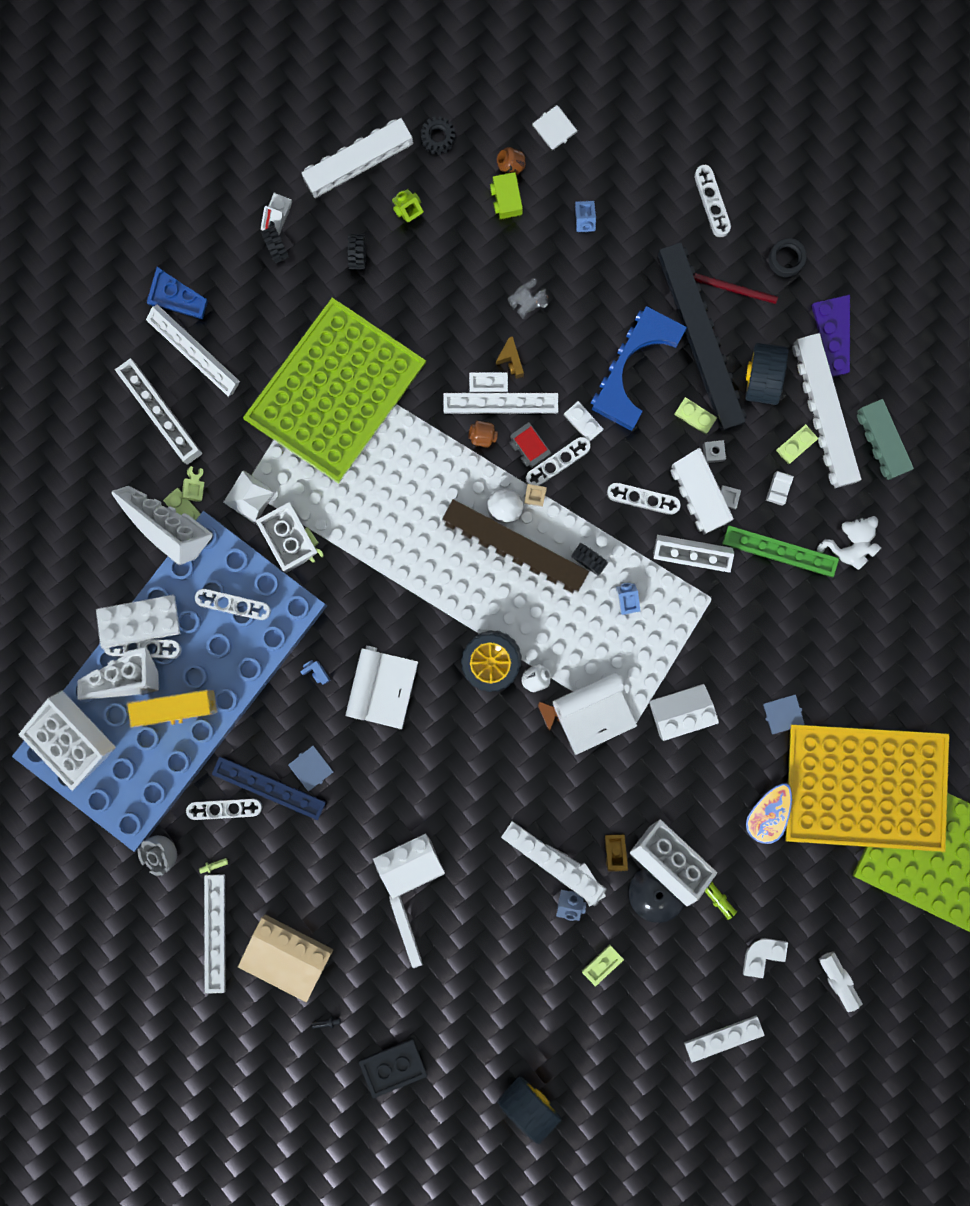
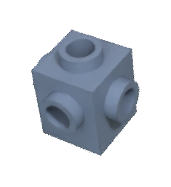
[556,890,587,921]

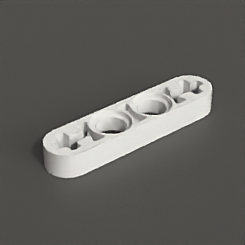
[695,165,731,237]
[526,437,590,486]
[607,483,680,515]
[195,589,271,620]
[104,640,182,659]
[186,798,263,820]
[389,896,423,968]

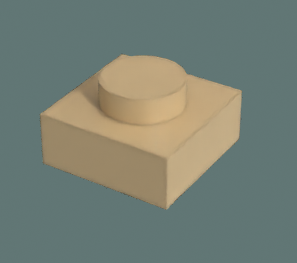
[524,484,547,507]

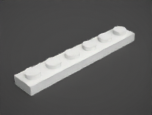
[146,305,240,397]
[444,393,558,413]
[501,822,606,906]
[204,874,226,993]

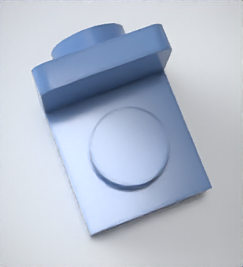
[575,201,596,232]
[616,583,641,615]
[300,660,331,685]

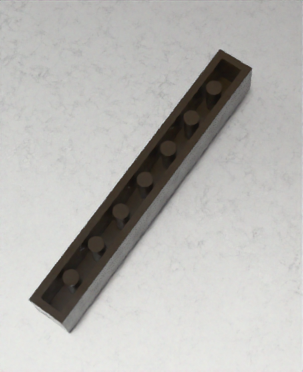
[442,499,589,594]

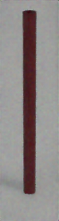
[694,273,778,304]

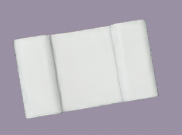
[766,471,794,506]

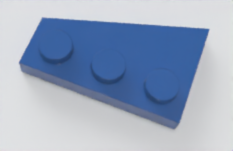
[147,267,208,319]

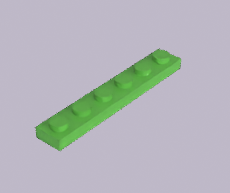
[722,526,839,577]

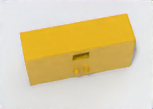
[127,690,217,727]

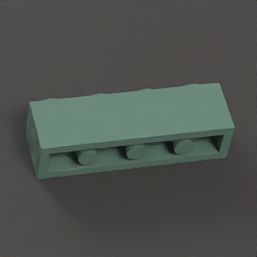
[857,399,914,480]

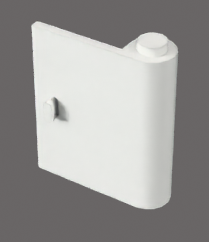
[345,645,418,729]
[553,673,637,755]

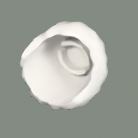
[487,489,524,523]

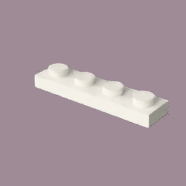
[684,1016,765,1062]

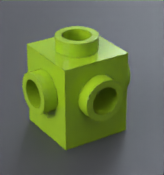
[392,189,423,222]

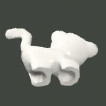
[817,516,882,570]

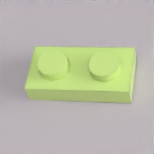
[674,397,717,435]
[776,425,818,465]
[163,488,201,520]
[582,945,624,987]

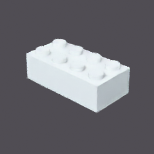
[630,819,717,906]

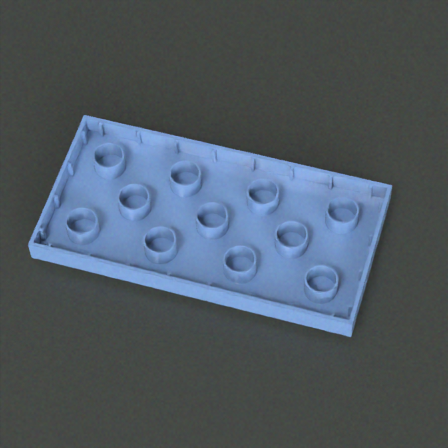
[12,511,327,852]

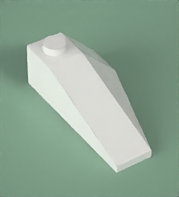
[78,648,159,700]

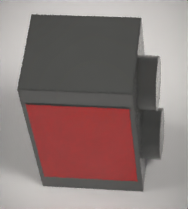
[509,422,551,469]

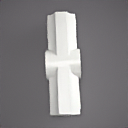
[819,951,862,1012]

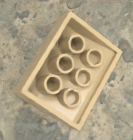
[238,915,333,1003]

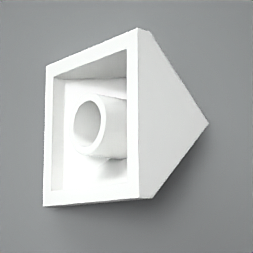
[224,471,275,524]

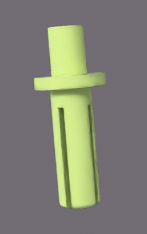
[199,858,228,874]

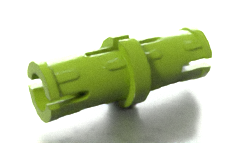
[705,882,737,920]

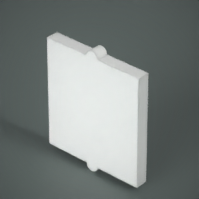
[532,105,577,151]

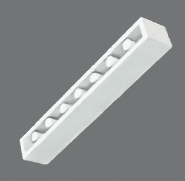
[792,333,861,488]

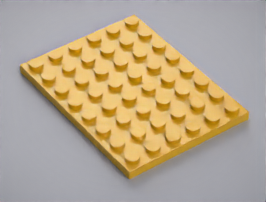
[786,725,949,852]

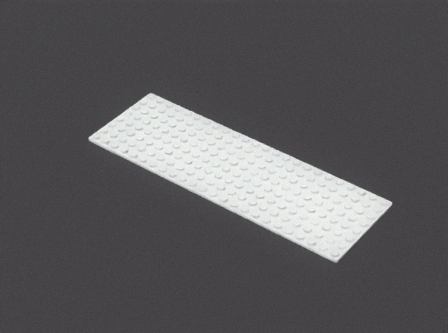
[251,404,711,723]

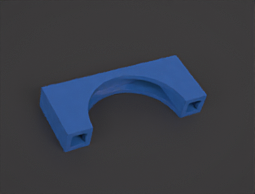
[591,306,687,431]

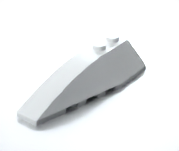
[112,486,213,565]

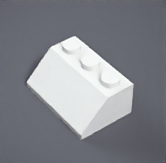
[256,502,317,573]
[649,684,719,741]
[373,834,445,899]

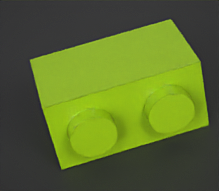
[490,172,523,219]

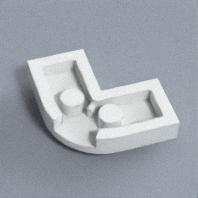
[743,938,788,978]

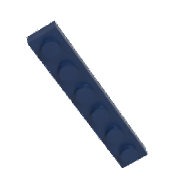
[212,756,326,820]

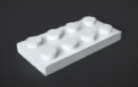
[96,595,180,648]

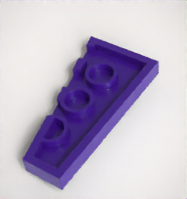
[812,295,850,377]

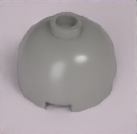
[138,835,177,876]

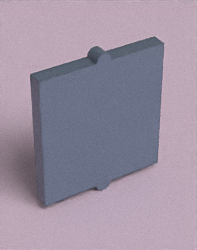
[763,695,805,734]
[288,745,334,791]

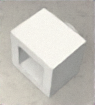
[703,440,726,463]

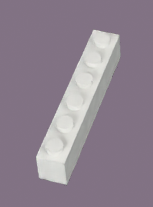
[302,118,413,198]
[115,358,203,465]

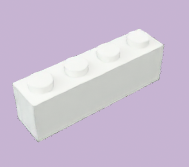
[654,535,734,572]

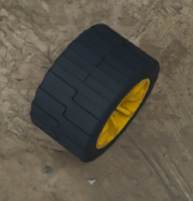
[745,343,788,405]
[461,630,522,692]
[497,1077,561,1144]

